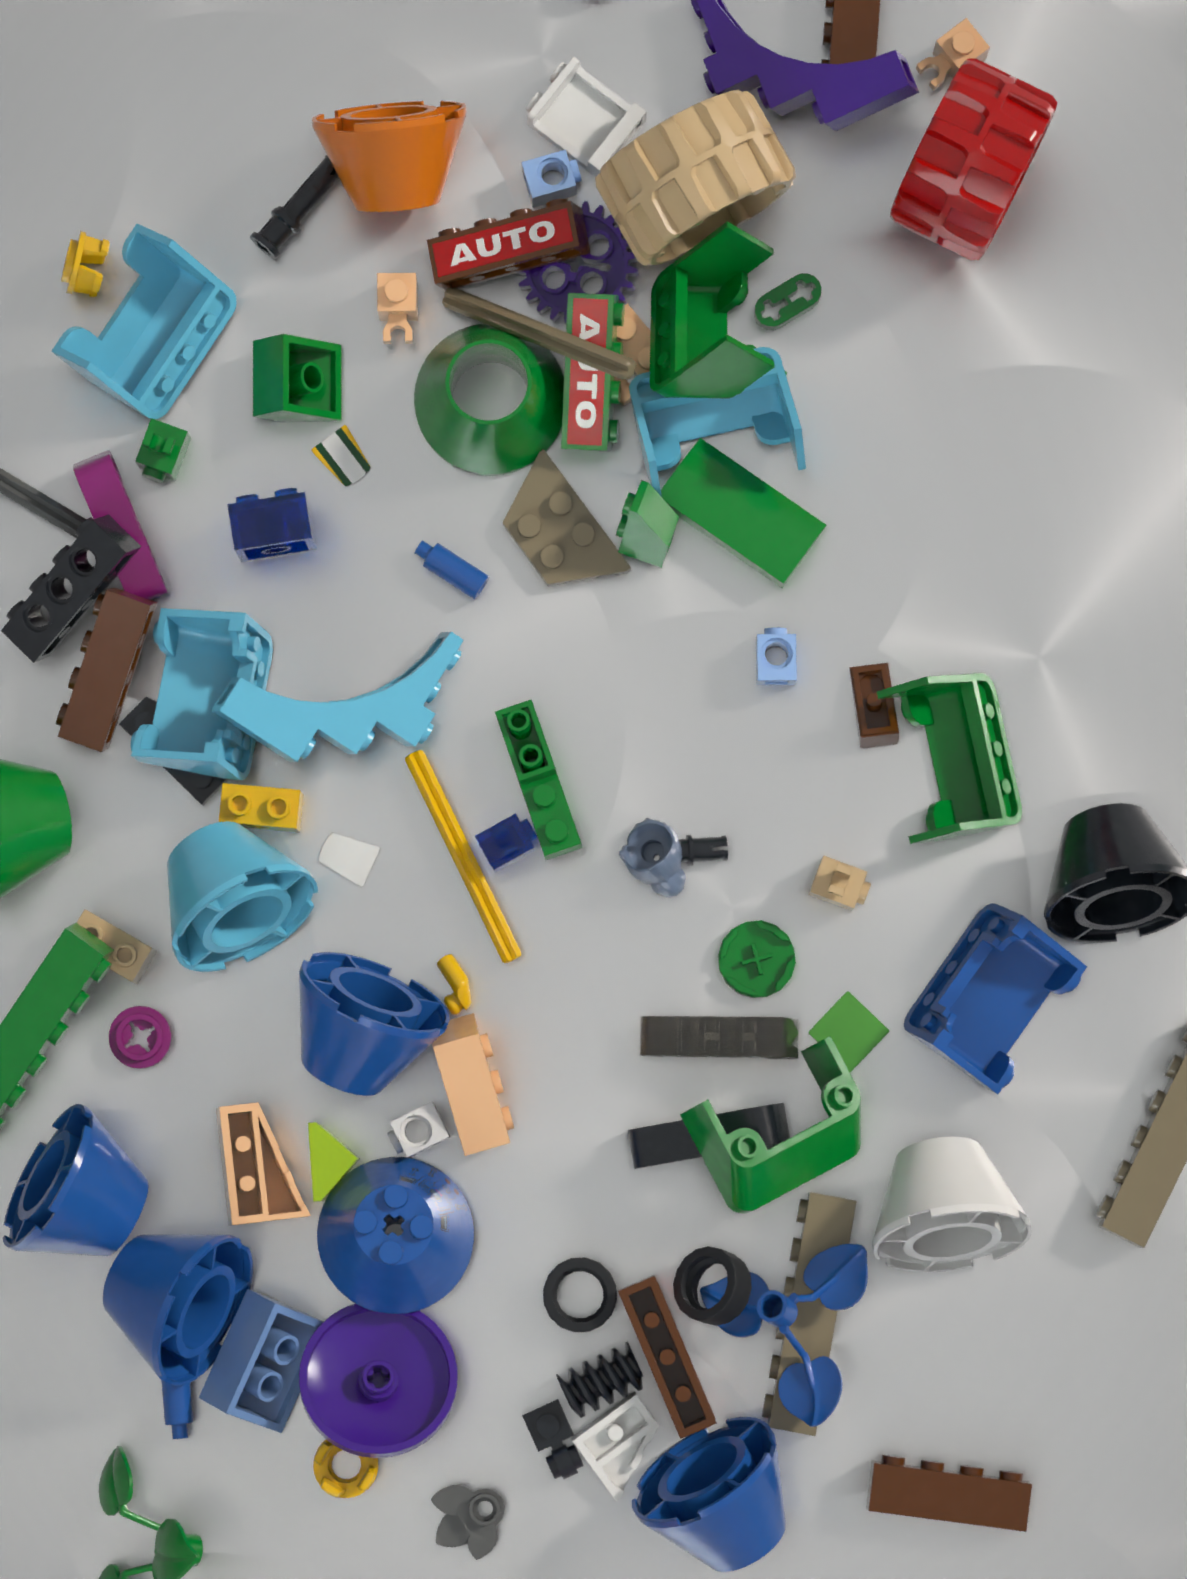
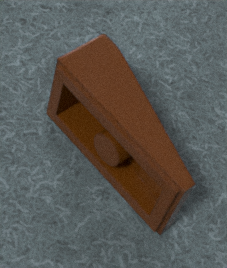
[849,663,899,748]

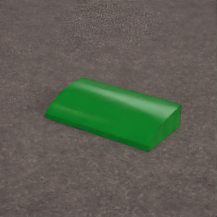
[661,438,827,588]

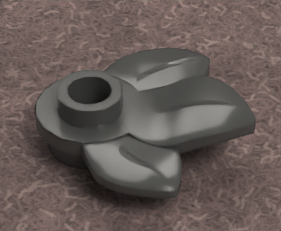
[431,1484,505,1560]

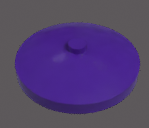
[299,1304,458,1458]

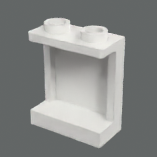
[526,57,647,177]

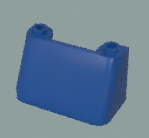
[904,903,1087,1095]

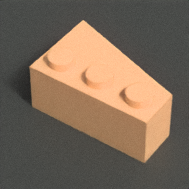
[432,1013,514,1156]
[216,1102,311,1226]

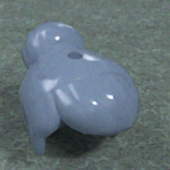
[619,818,686,898]

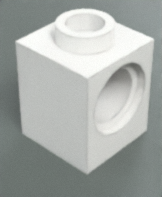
[387,1101,451,1158]

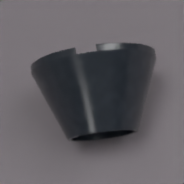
[1044,803,1187,943]

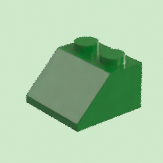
[253,334,341,422]

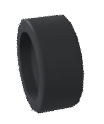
[673,1246,752,1326]
[543,1257,617,1332]

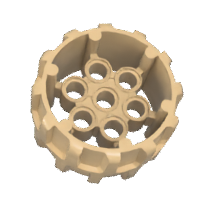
[595,89,796,267]

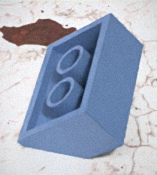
[199,1289,324,1433]

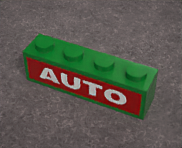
[561,293,625,451]

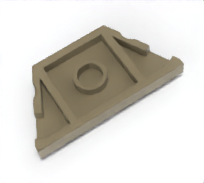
[502,449,631,587]

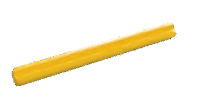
[405,750,521,963]

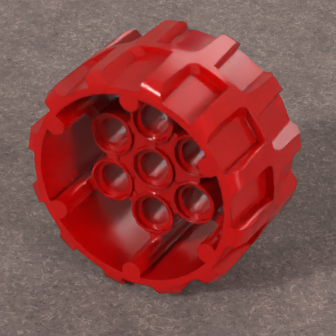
[890,58,1057,260]

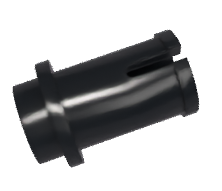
[679,835,728,866]

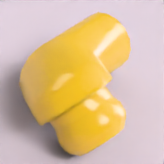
[437,954,472,1015]

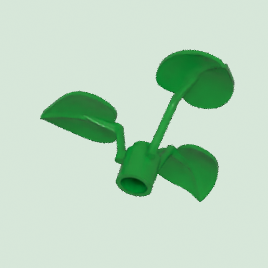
[99,1446,203,1579]

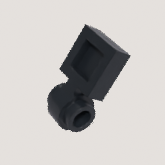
[522,1399,584,1479]

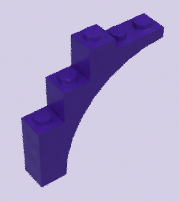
[691,0,919,131]

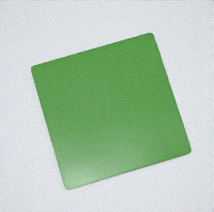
[808,991,889,1072]

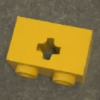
[219,783,304,833]

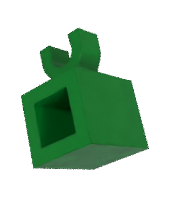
[135,418,191,483]

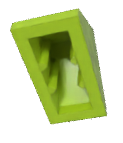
[308,1122,360,1202]

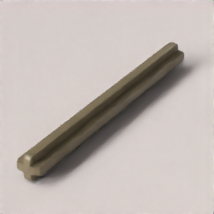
[442,288,636,380]

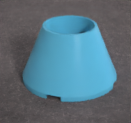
[167,821,318,972]

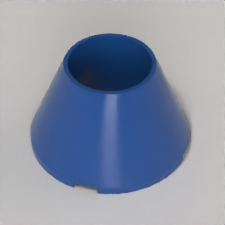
[299,952,450,1096]
[3,1104,149,1256]
[103,1235,253,1386]
[632,1417,786,1572]

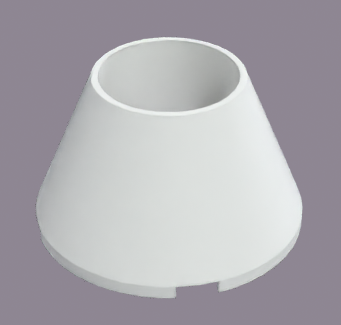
[872,1137,1032,1272]

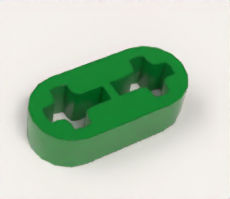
[754,273,822,331]

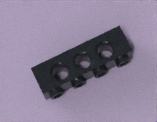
[1,514,141,663]

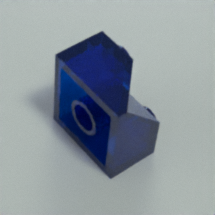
[227,488,317,562]

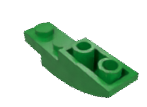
[495,700,583,860]

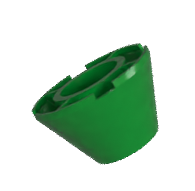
[414,323,564,476]
[0,759,72,899]

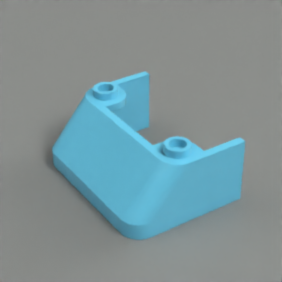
[629,347,806,497]

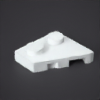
[571,1391,659,1502]

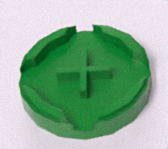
[718,920,796,998]

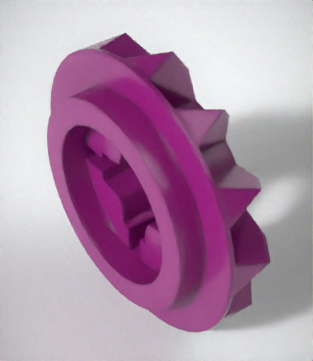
[109,1006,172,1069]

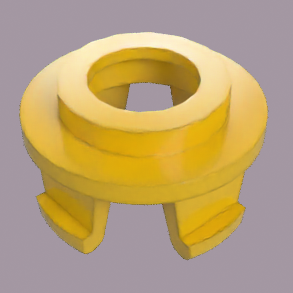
[61,231,110,297]
[313,1440,379,1498]

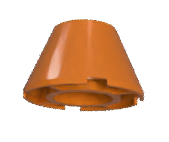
[312,101,467,212]

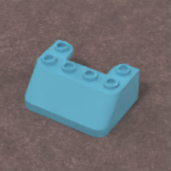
[51,224,237,419]

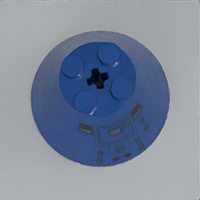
[317,1157,474,1314]

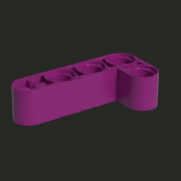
[73,450,168,600]

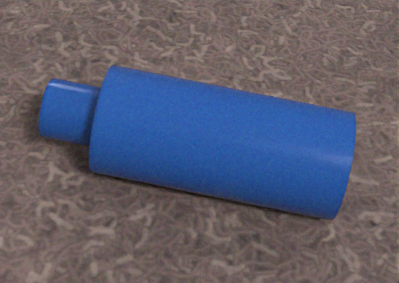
[414,540,490,600]
[161,1380,194,1439]

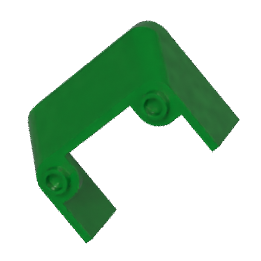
[650,221,774,399]
[877,673,1022,844]
[680,1036,861,1214]

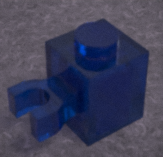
[475,813,538,873]

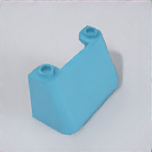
[131,608,273,781]

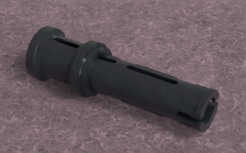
[250,155,339,259]

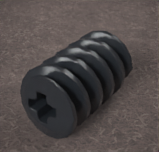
[556,1341,644,1418]

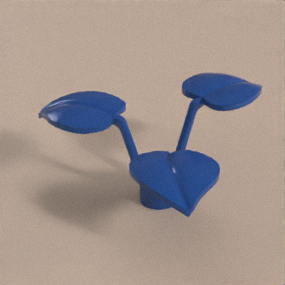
[700,1244,868,1427]

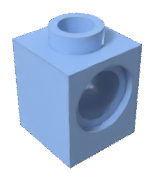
[521,149,582,207]
[756,627,797,685]

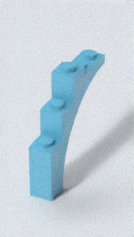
[211,632,464,762]

